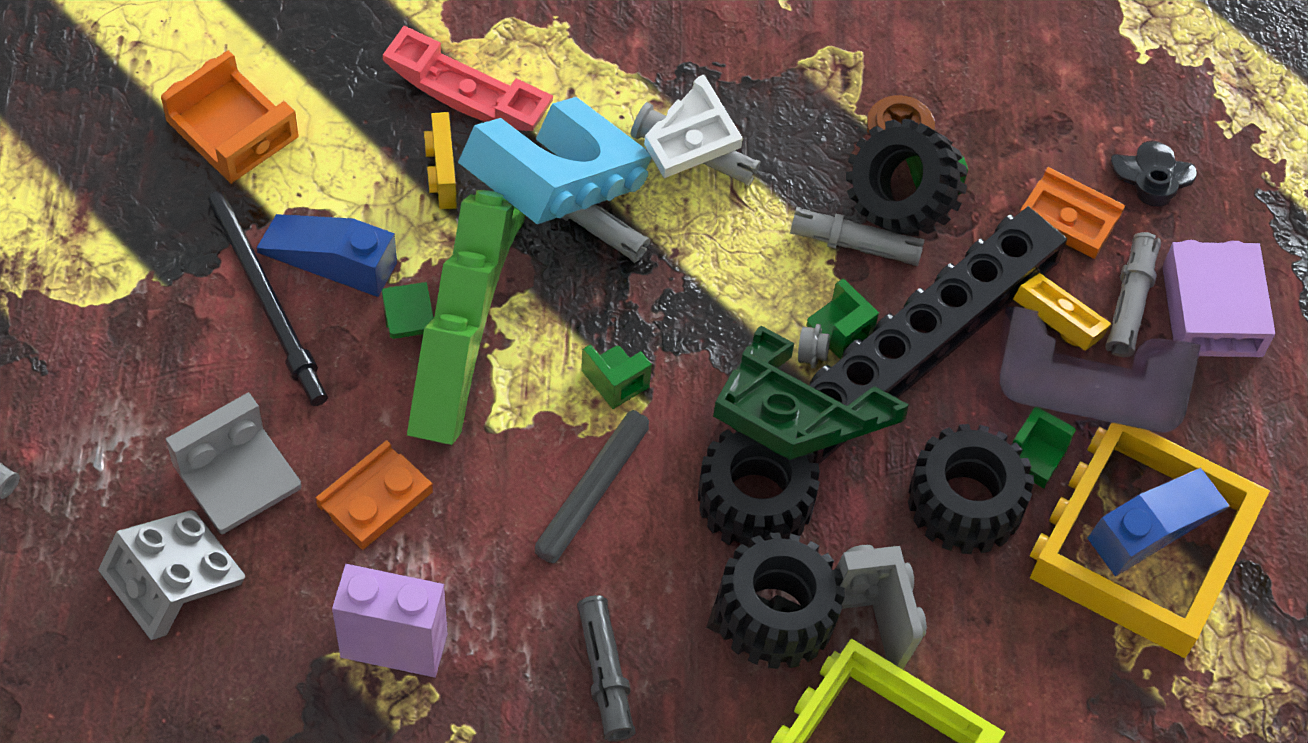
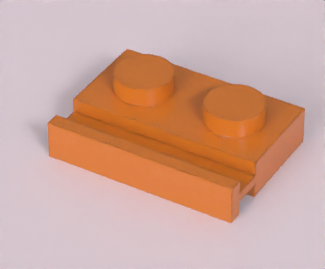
[1019,167,1126,259]
[316,440,433,550]

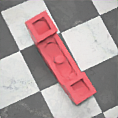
[383,26,553,131]

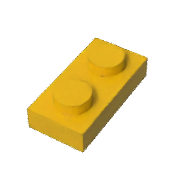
[424,112,457,210]
[1013,273,1111,351]

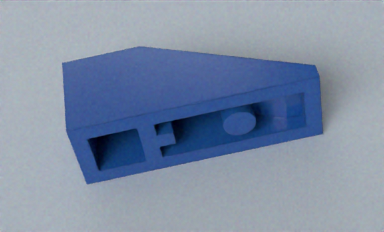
[256,214,397,297]
[1087,468,1230,577]

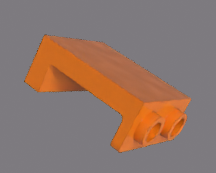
[161,50,299,184]

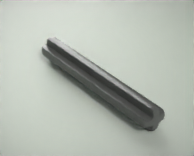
[535,410,649,564]

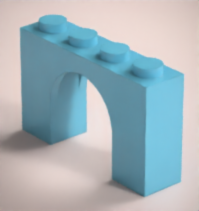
[458,97,652,224]

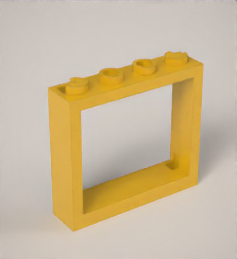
[1030,415,1270,659]

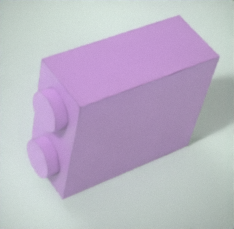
[1162,240,1275,357]
[332,564,448,678]

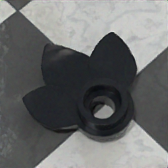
[1110,140,1197,206]

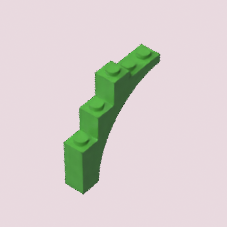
[407,190,525,445]

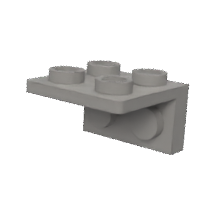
[166,392,301,534]
[98,510,245,640]

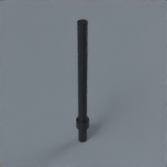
[208,191,328,406]

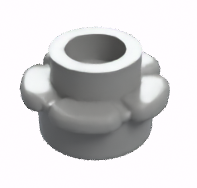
[798,324,830,369]

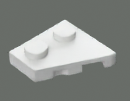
[644,75,743,178]

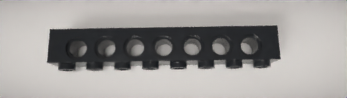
[809,206,1067,465]

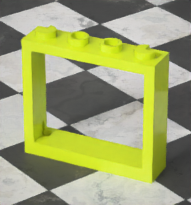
[771,638,1005,743]

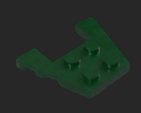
[713,326,909,460]

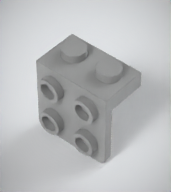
[835,545,927,669]

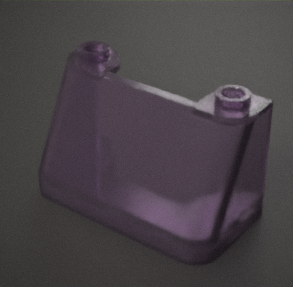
[999,306,1201,432]

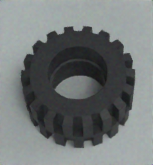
[846,119,967,237]
[908,424,1034,554]
[698,429,820,547]
[715,533,845,669]

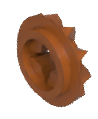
[867,95,935,134]

